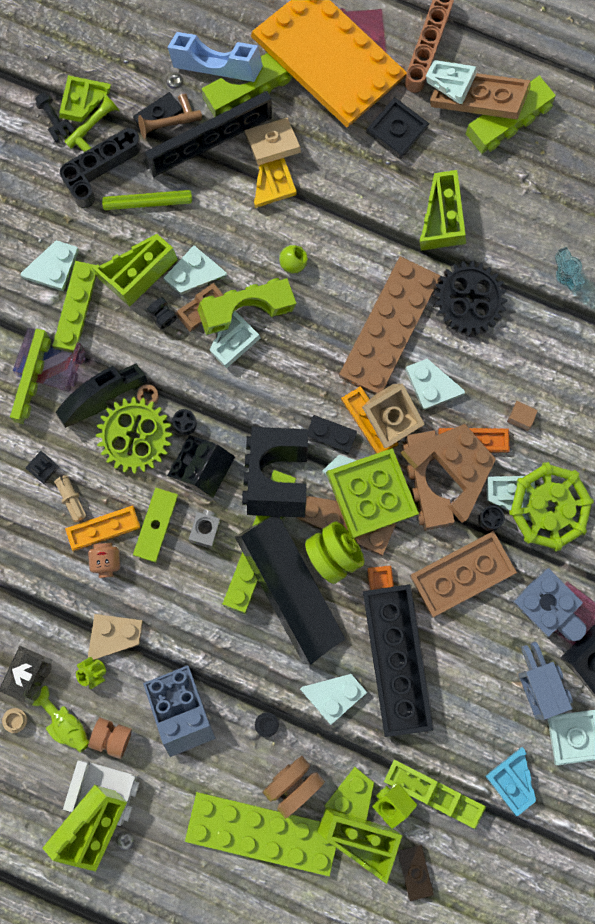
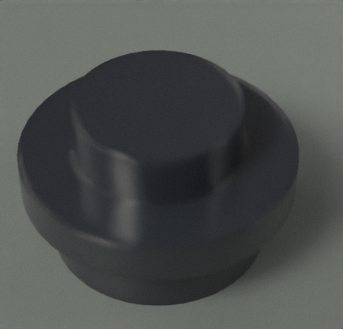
[255,713,279,737]

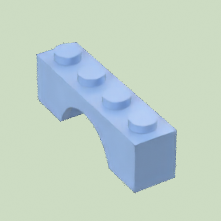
[167,32,263,82]

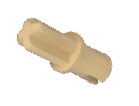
[54,475,86,522]

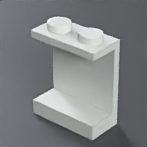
[63,760,139,826]

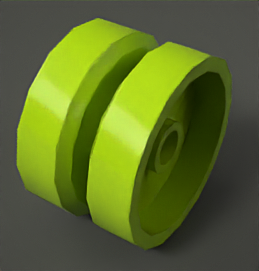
[305,521,365,584]

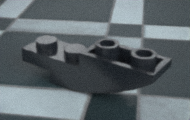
[55,363,147,428]

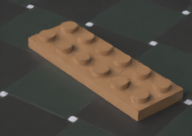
[339,256,441,395]

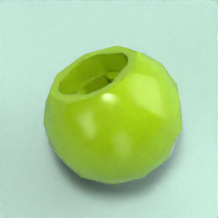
[279,245,308,274]

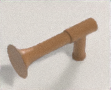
[138,94,202,139]

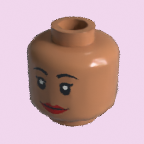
[88,543,121,578]

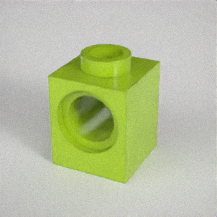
[372,782,417,829]

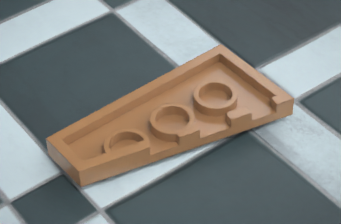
[296,496,397,556]

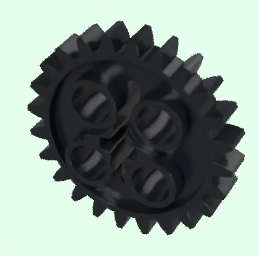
[432,261,508,336]

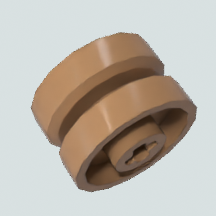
[262,755,325,819]

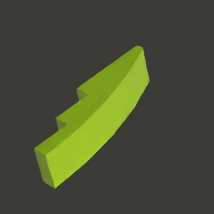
[384,760,486,829]

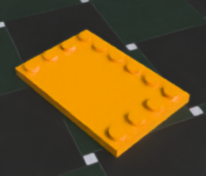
[250,0,407,128]

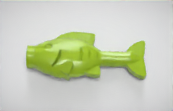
[28,685,89,753]

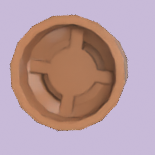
[88,717,132,759]

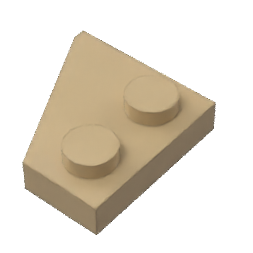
[88,614,143,661]

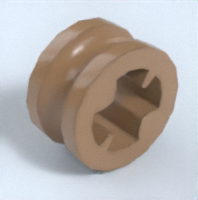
[137,385,159,406]

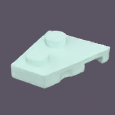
[20,240,79,292]
[163,246,227,295]
[210,311,260,369]
[300,674,367,725]

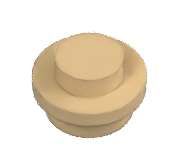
[2,708,27,733]

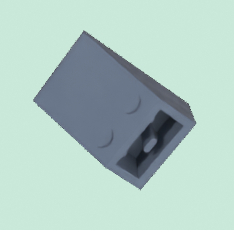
[143,665,216,757]

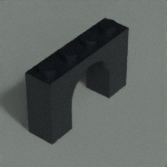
[242,427,308,518]

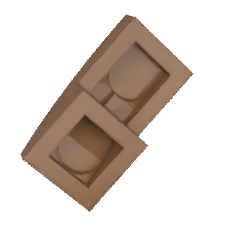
[176,283,223,332]

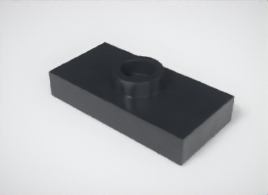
[133,92,183,136]

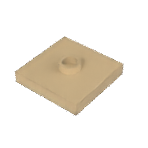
[245,118,301,165]

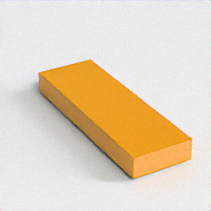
[341,386,399,454]
[65,505,141,552]

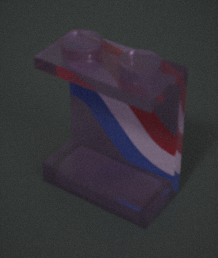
[13,327,86,392]

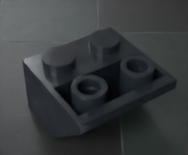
[167,435,235,498]

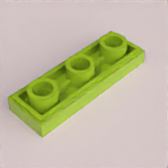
[133,487,178,563]

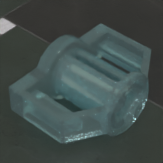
[555,246,585,293]

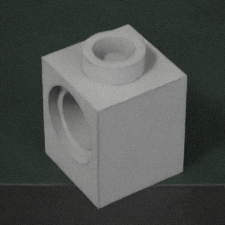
[189,510,221,549]

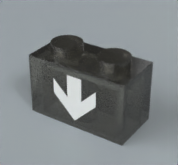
[0,645,53,705]

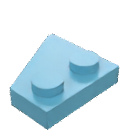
[485,747,536,816]

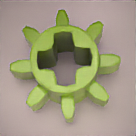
[76,657,106,689]

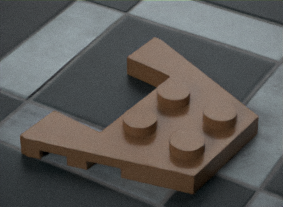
[401,424,496,523]

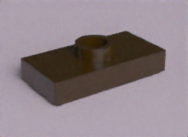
[397,844,434,901]

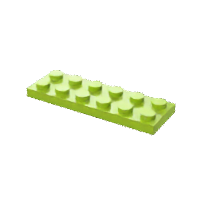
[185,792,336,877]

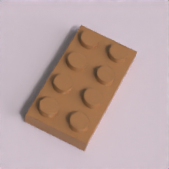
[430,73,531,119]
[410,531,517,618]

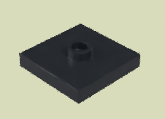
[366,97,430,159]

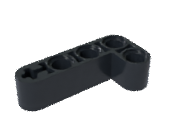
[60,128,141,208]

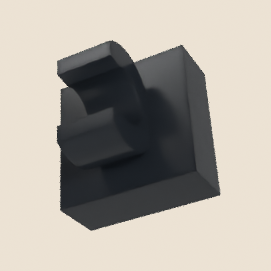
[25,451,59,484]

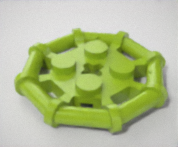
[509,462,594,551]

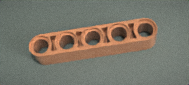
[405,0,454,93]

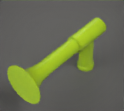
[64,93,120,152]

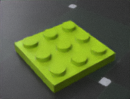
[326,448,419,539]

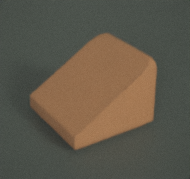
[507,401,538,431]

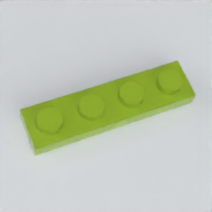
[53,261,97,353]
[10,328,51,424]

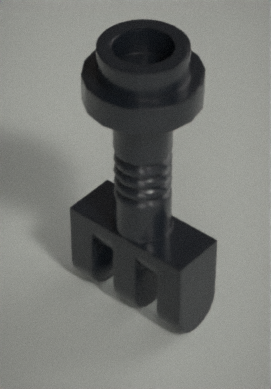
[35,92,75,144]

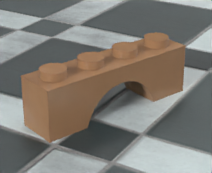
[402,430,455,531]

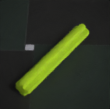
[102,190,192,210]

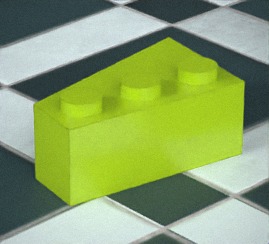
[419,170,466,251]
[92,234,178,307]
[42,785,127,872]
[318,808,402,884]

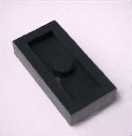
[308,415,357,454]

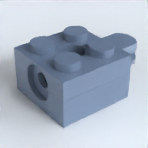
[512,568,586,641]
[518,642,573,720]

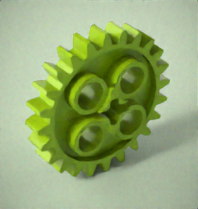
[96,397,173,474]

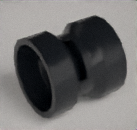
[146,297,178,330]
[478,506,505,532]

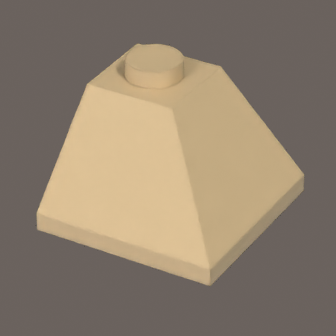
[362,384,425,448]

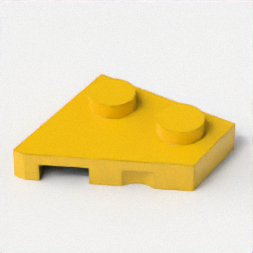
[254,158,296,208]

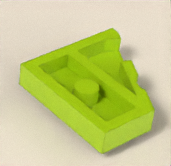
[59,75,111,122]
[324,767,374,820]

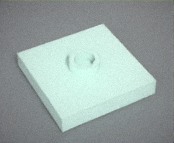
[548,710,595,765]

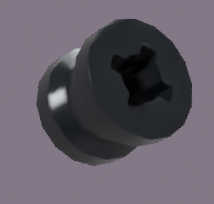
[172,409,197,436]

